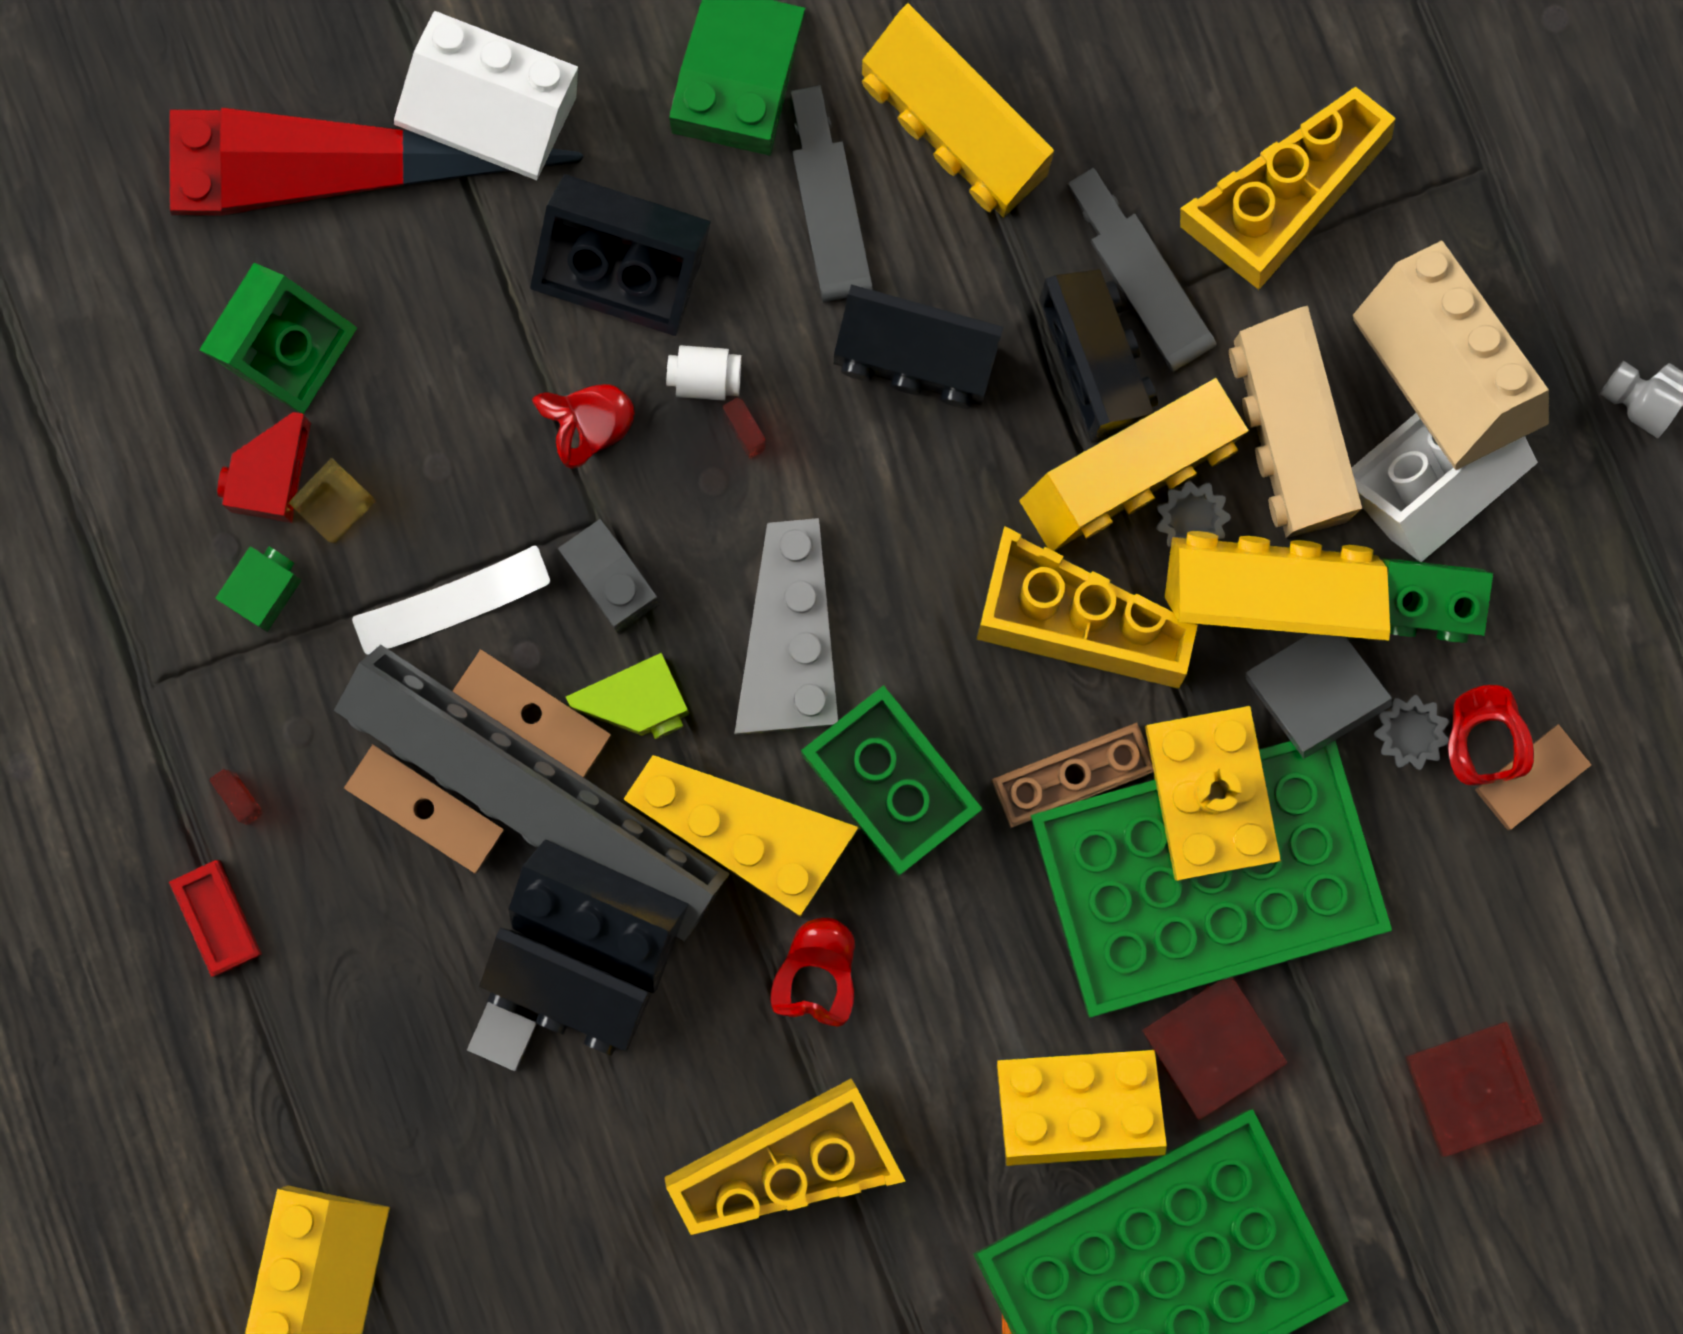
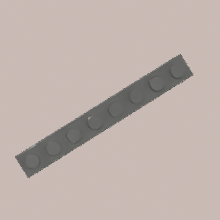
[334,644,729,942]

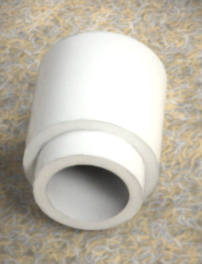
[666,345,742,401]

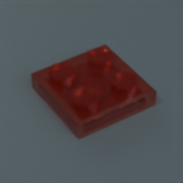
[1141,977,1287,1120]
[1405,1022,1543,1157]

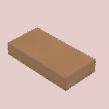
[1475,724,1591,830]

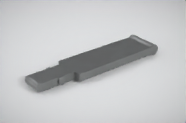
[790,85,873,303]
[1067,168,1217,372]

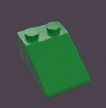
[669,0,805,156]

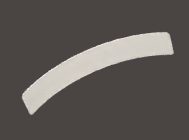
[352,546,550,655]

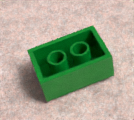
[801,685,983,877]

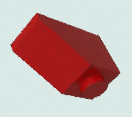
[217,412,311,523]

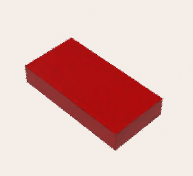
[169,860,262,977]

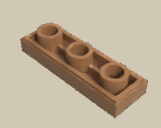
[452,649,612,778]
[991,723,1154,829]
[344,744,506,874]

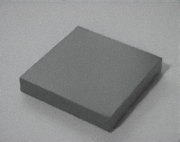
[1246,634,1392,759]

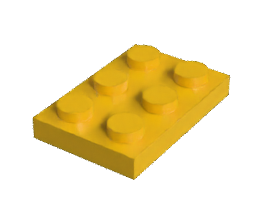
[997,1050,1167,1166]

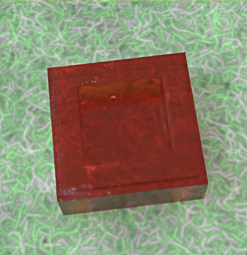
[722,397,766,459]
[209,769,263,825]

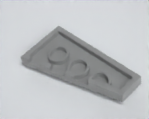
[735,518,838,735]

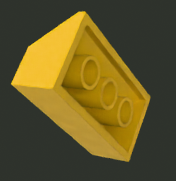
[862,3,1055,218]
[1164,531,1390,641]
[245,1185,390,1334]

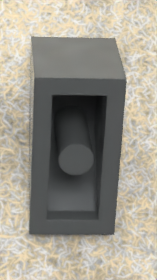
[558,519,660,633]

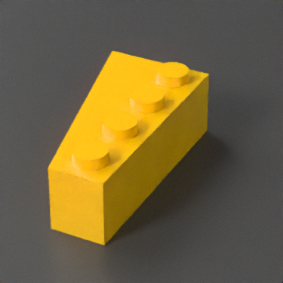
[1180,87,1396,290]
[1019,378,1249,551]
[976,526,1198,689]
[624,755,858,917]
[665,1078,905,1235]

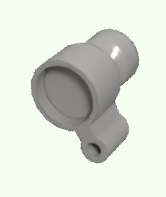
[1599,361,1683,438]

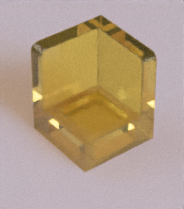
[289,458,376,543]

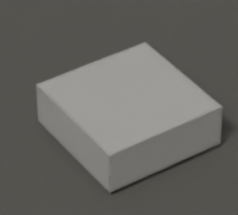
[467,1002,537,1071]

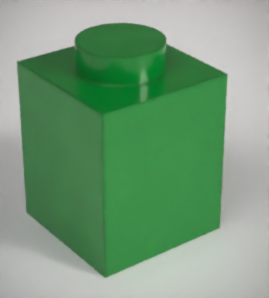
[215,546,302,632]

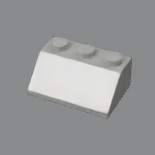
[394,11,578,180]
[1352,413,1538,562]

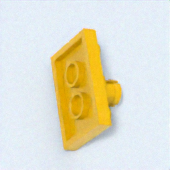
[1145,706,1281,881]

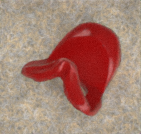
[532,384,635,469]
[1448,685,1534,786]
[770,917,855,1027]

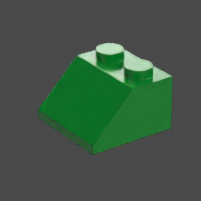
[199,263,357,414]

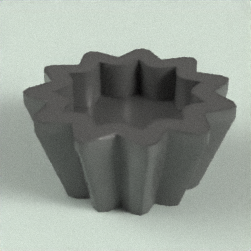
[1156,480,1231,547]
[1374,695,1449,770]

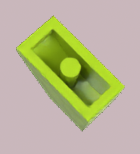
[566,653,689,739]

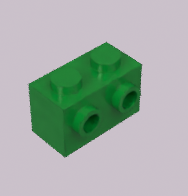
[1380,557,1493,643]

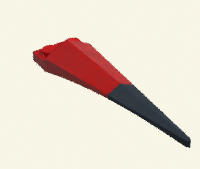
[170,108,584,216]

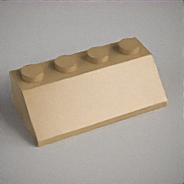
[1353,240,1549,470]
[1229,306,1362,538]

